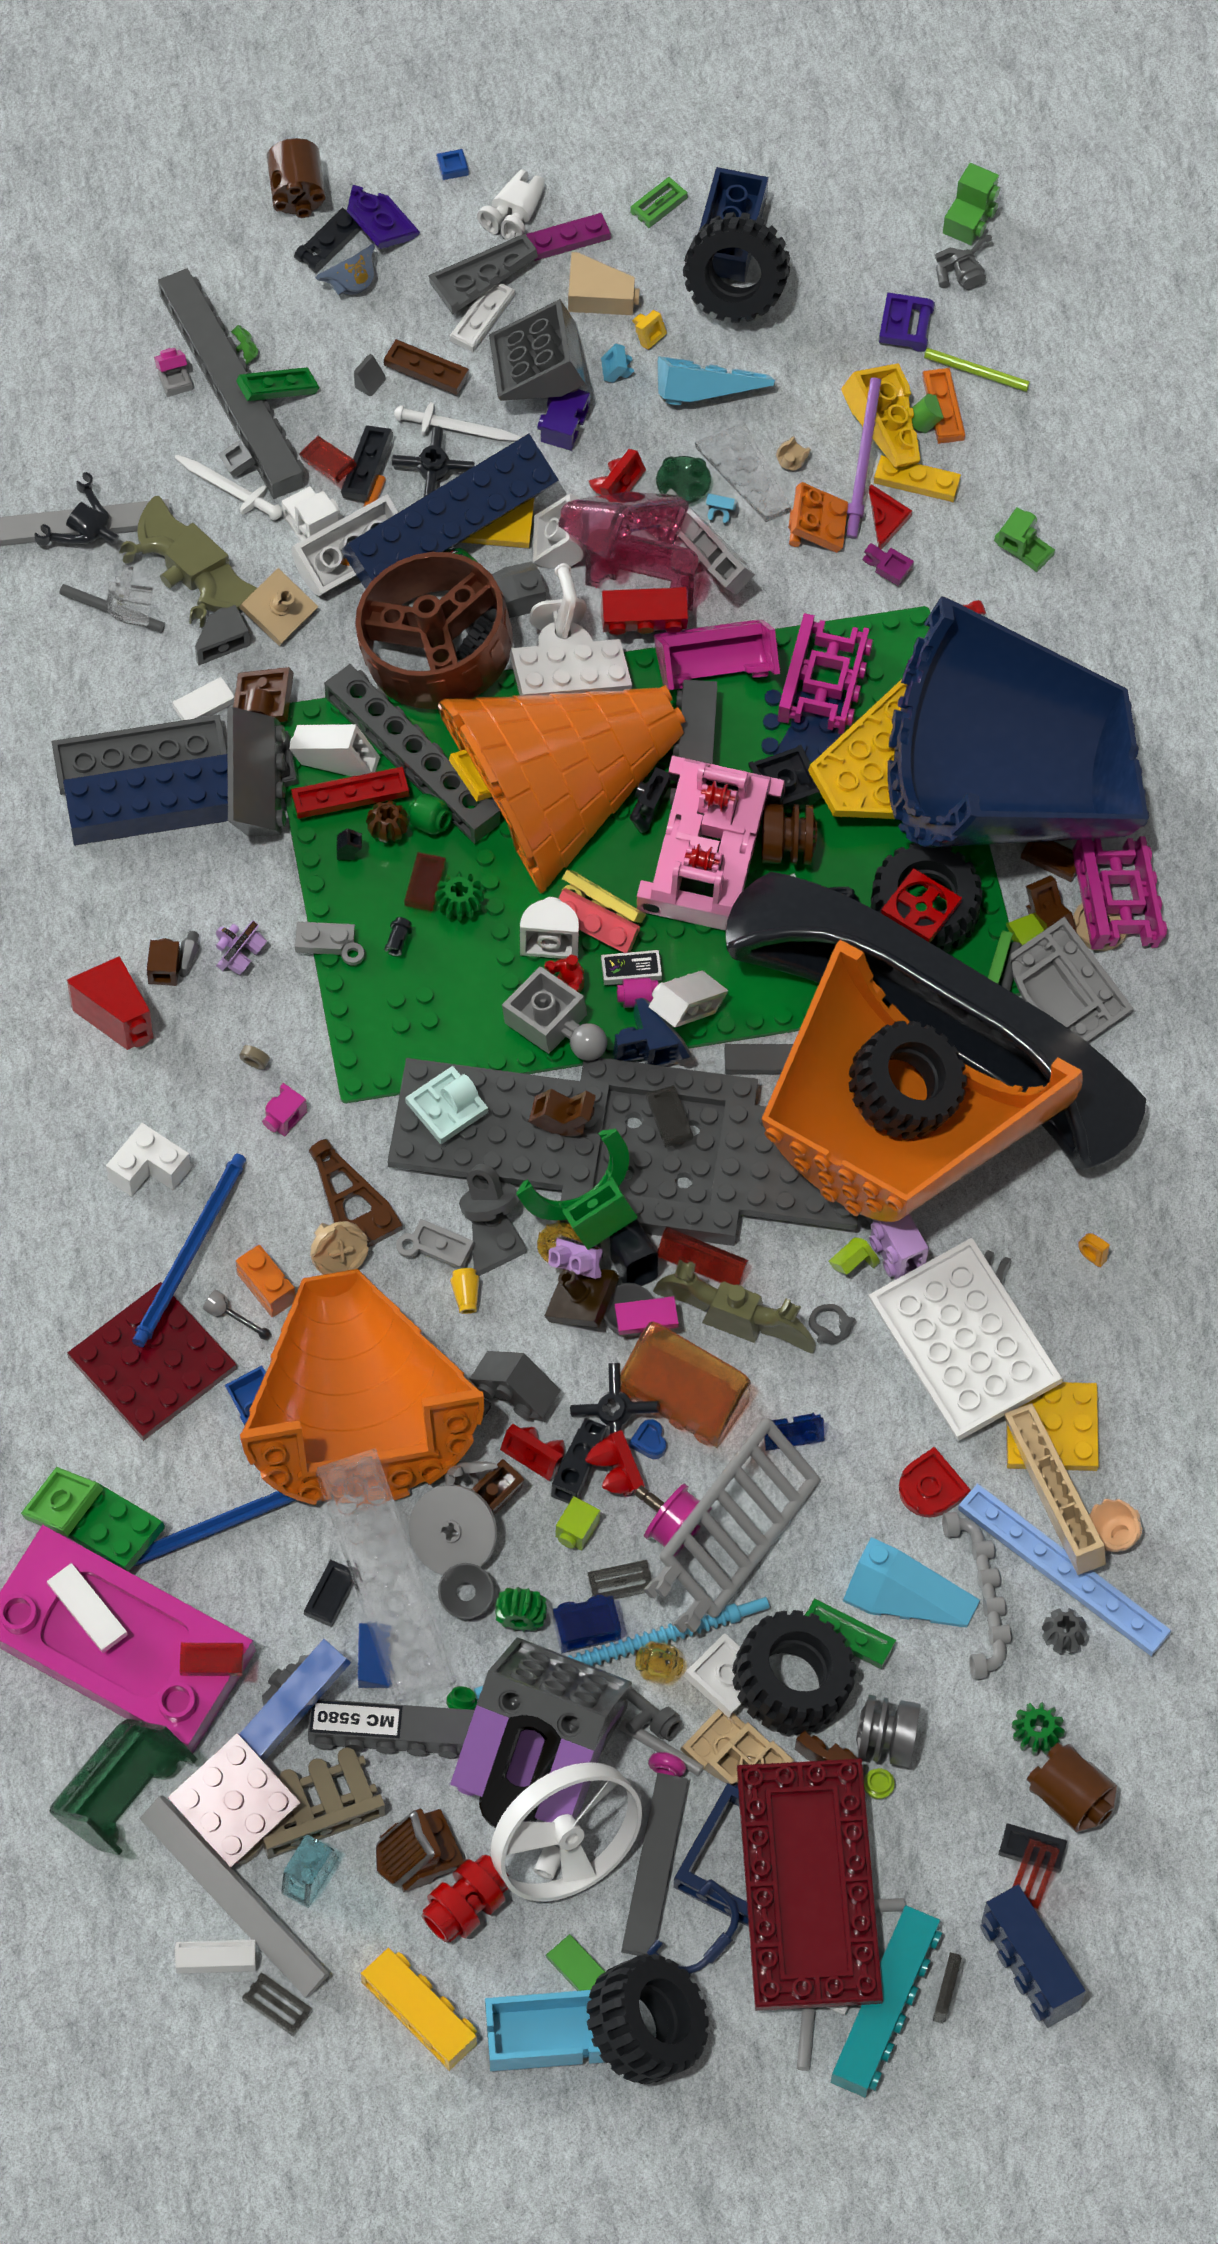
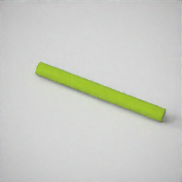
[924,348,1030,392]

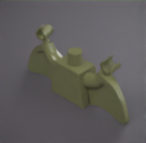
[119,496,257,628]
[653,1260,816,1353]

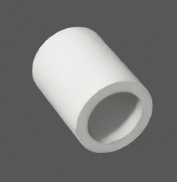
[533,1845,561,1880]

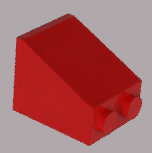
[67,956,153,1050]

